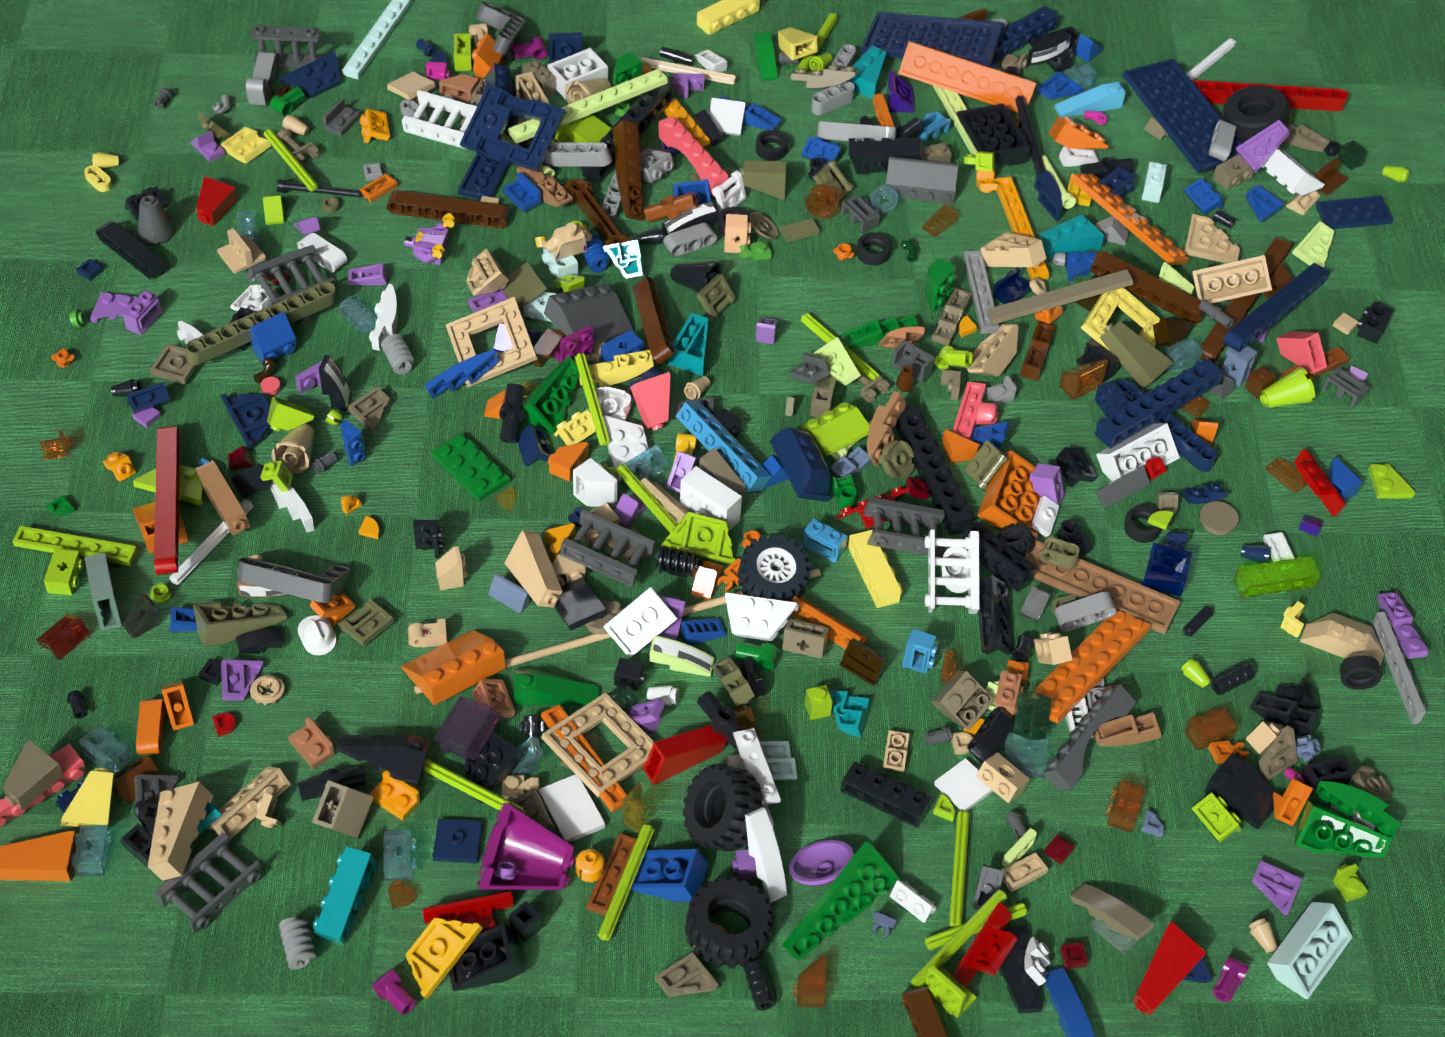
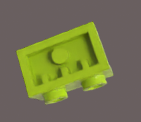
[1191,793,1242,843]

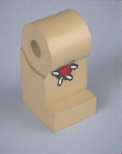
[408,619,447,647]

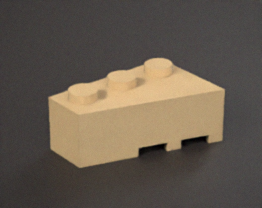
[980,232,1046,267]

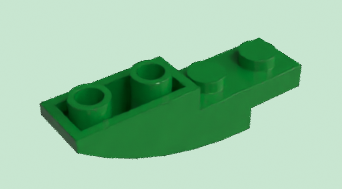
[1316,781,1402,838]

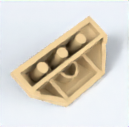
[466,248,509,296]
[965,324,1018,376]
[1300,613,1384,666]

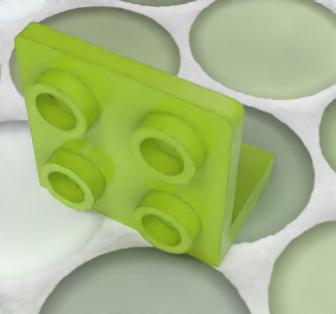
[924,965,977,1018]

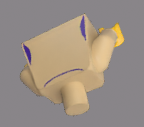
[535,222,592,260]

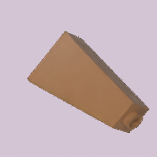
[195,460,251,536]

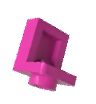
[426,62,450,80]

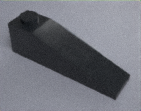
[336,735,429,785]

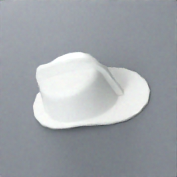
[940,547,968,593]
[298,615,336,655]

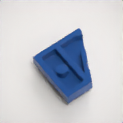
[1037,72,1083,100]
[1246,185,1284,223]
[1065,252,1097,281]

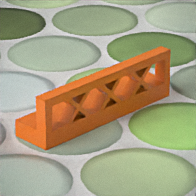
[791,596,868,650]

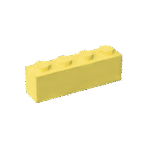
[697,0,760,35]
[848,530,903,608]

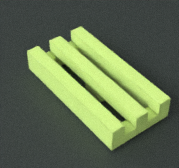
[1001,828,1037,868]

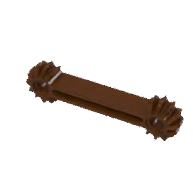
[564,178,633,259]

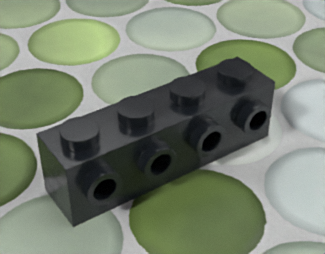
[961,521,1037,592]
[841,761,932,828]

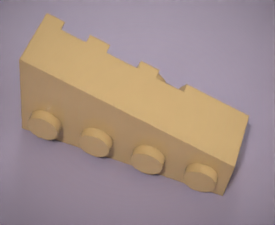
[148,782,213,881]

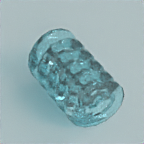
[338,296,376,334]

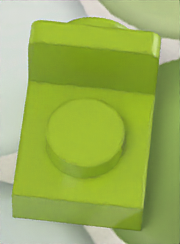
[260,461,293,492]
[1333,864,1368,903]

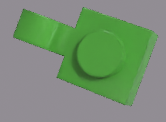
[739,241,772,261]

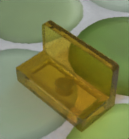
[623,783,646,833]

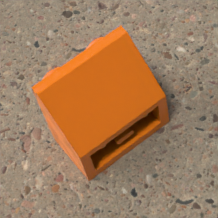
[472,33,505,81]

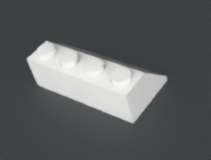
[1261,147,1325,196]
[1096,423,1180,481]

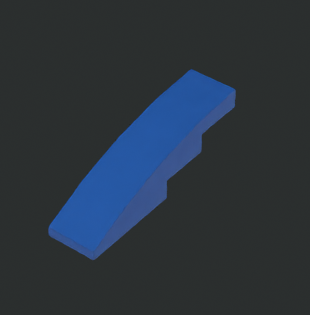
[719,95,782,130]
[424,349,500,399]
[1044,968,1095,1037]

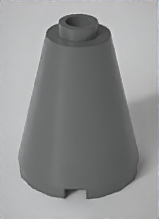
[137,195,174,246]

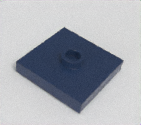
[549,33,583,63]
[432,819,482,864]

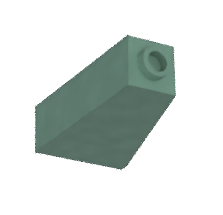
[84,552,122,631]

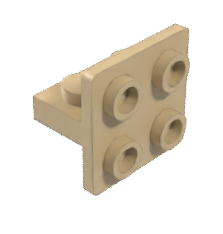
[217,228,266,274]

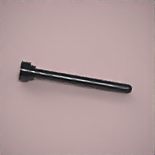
[277,178,362,197]

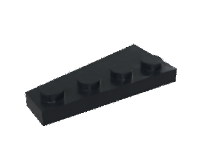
[998,926,1042,1014]

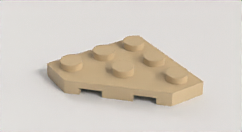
[1185,214,1240,264]

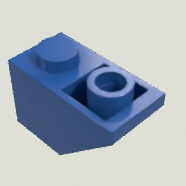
[1328,457,1363,501]

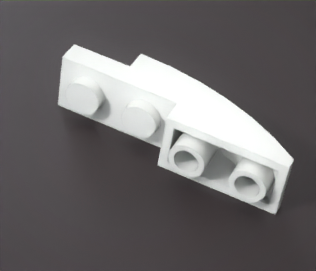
[369,284,398,351]

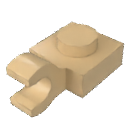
[502,775,540,799]

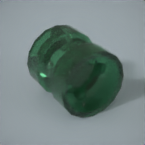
[609,685,638,711]

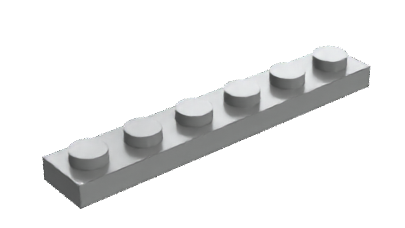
[963,251,999,334]
[1372,612,1426,724]

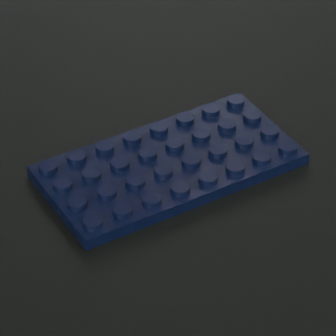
[861,12,1004,66]
[1122,58,1241,173]

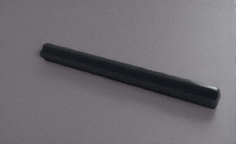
[1015,95,1046,175]

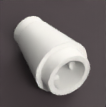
[647,685,679,706]

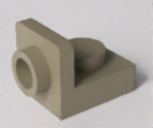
[1001,52,1027,72]
[940,370,961,400]

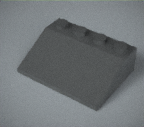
[544,283,633,342]

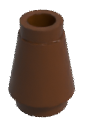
[896,365,915,393]

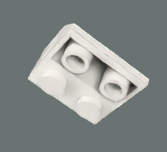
[573,458,618,507]

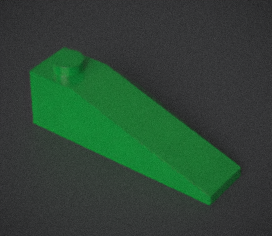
[522,356,580,433]
[514,668,599,706]
[1294,799,1392,858]

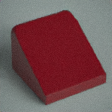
[228,446,254,470]

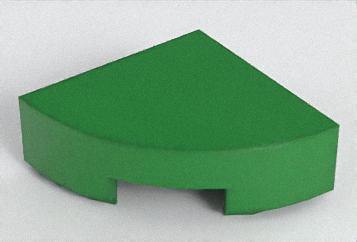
[46,495,75,515]

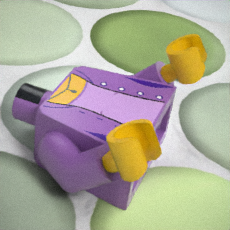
[405,213,455,265]

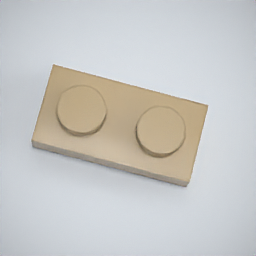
[1002,852,1048,892]

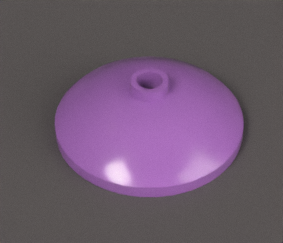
[789,840,854,886]

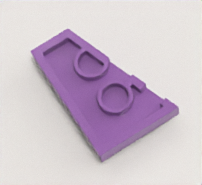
[1236,120,1290,173]

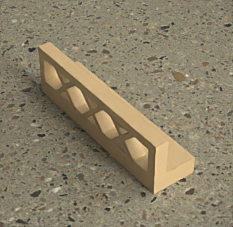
[641,478,689,524]
[207,766,291,840]

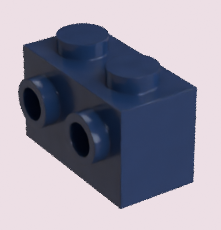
[1095,380,1130,417]

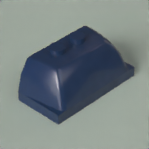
[770,427,832,502]

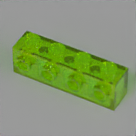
[1233,556,1320,598]

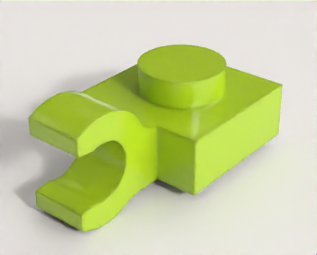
[964,151,995,171]

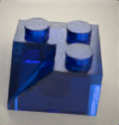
[1142,542,1192,597]

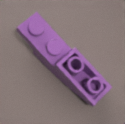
[1377,592,1429,659]

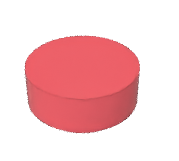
[261,377,281,395]

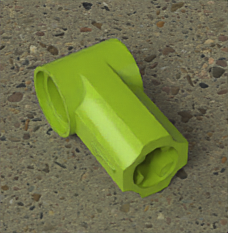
[934,345,973,370]

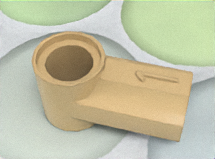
[469,23,488,49]

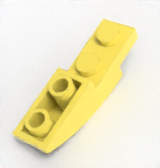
[579,350,654,387]

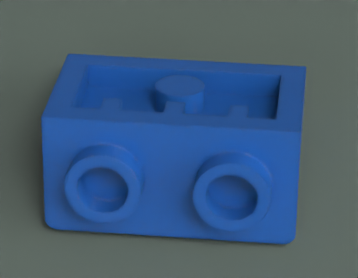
[801,136,842,163]
[1184,178,1223,215]
[340,420,366,467]

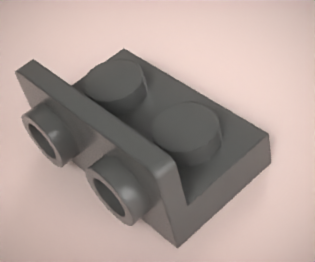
[322,98,360,137]
[789,353,829,384]

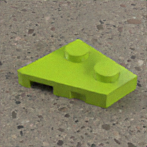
[1368,464,1415,498]

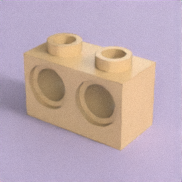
[1034,632,1072,665]

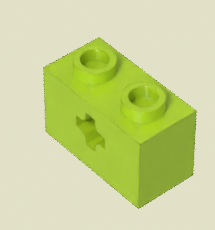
[454,33,472,71]
[44,549,84,595]

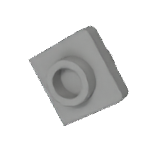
[986,376,1017,405]

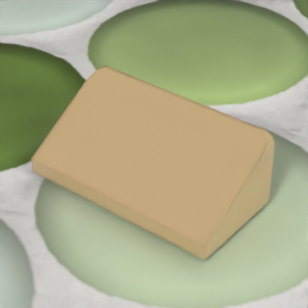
[1286,190,1320,215]

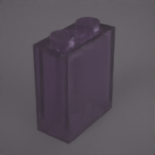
[434,696,501,760]

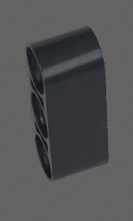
[967,707,1015,764]

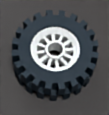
[737,533,811,602]

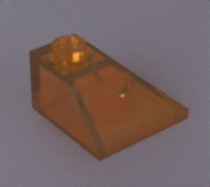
[1059,359,1108,400]

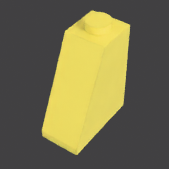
[778,27,817,60]
[60,768,113,829]

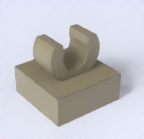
[1156,492,1178,513]

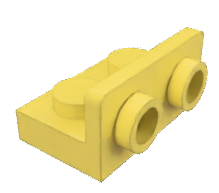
[554,410,596,446]

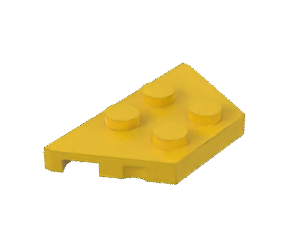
[405,918,483,1000]

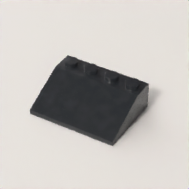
[956,103,1030,166]

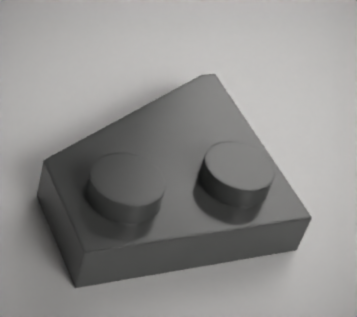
[134,775,178,819]

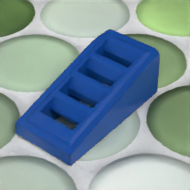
[169,607,197,632]
[680,618,726,645]

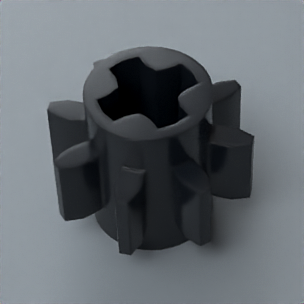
[519,715,545,738]

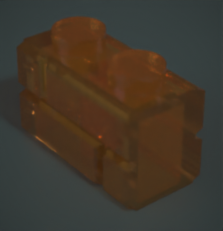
[1185,709,1237,751]
[1105,780,1145,833]

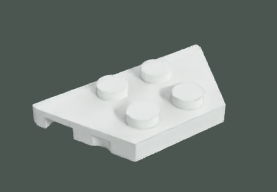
[603,415,651,481]
[725,593,799,641]

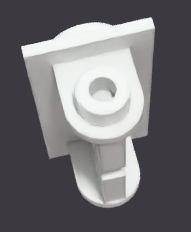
[890,880,937,923]

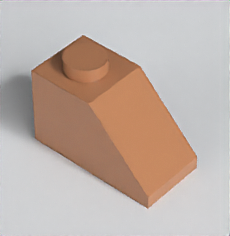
[439,74,479,103]

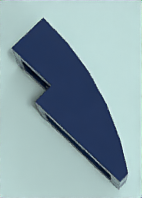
[1034,171,1062,222]

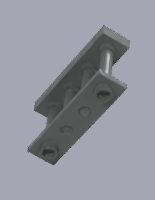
[250,25,323,70]
[246,245,335,307]
[864,497,948,558]
[560,509,655,587]
[154,832,262,934]

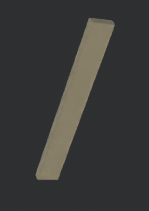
[986,269,1133,325]

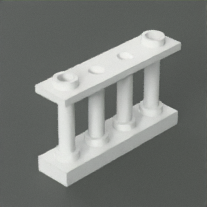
[402,90,477,149]
[925,530,979,614]
[727,728,781,828]

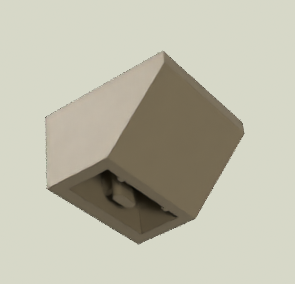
[930,671,995,730]
[312,780,374,839]

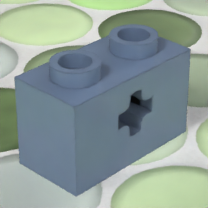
[1222,346,1258,387]

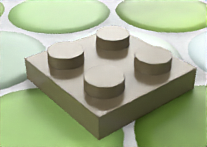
[150,344,198,385]

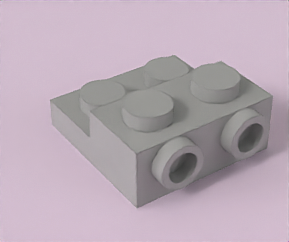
[640,148,674,183]

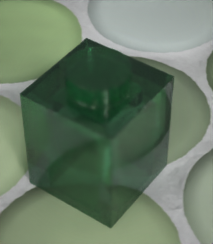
[1337,140,1368,170]

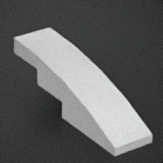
[270,480,314,533]
[745,807,787,903]

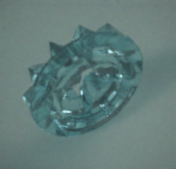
[870,186,898,213]

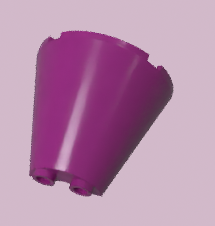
[477,803,575,890]

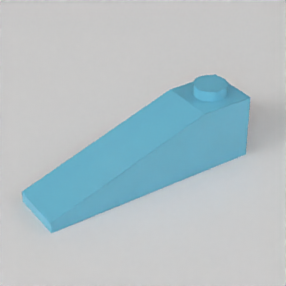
[1054,82,1125,118]

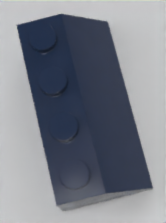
[485,63,518,130]

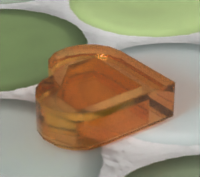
[388,881,416,909]

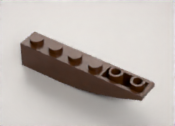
[613,120,644,221]

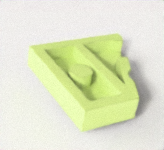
[1158,262,1194,296]

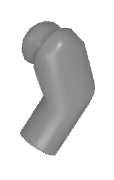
[213,95,230,115]

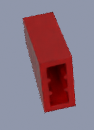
[196,176,238,227]

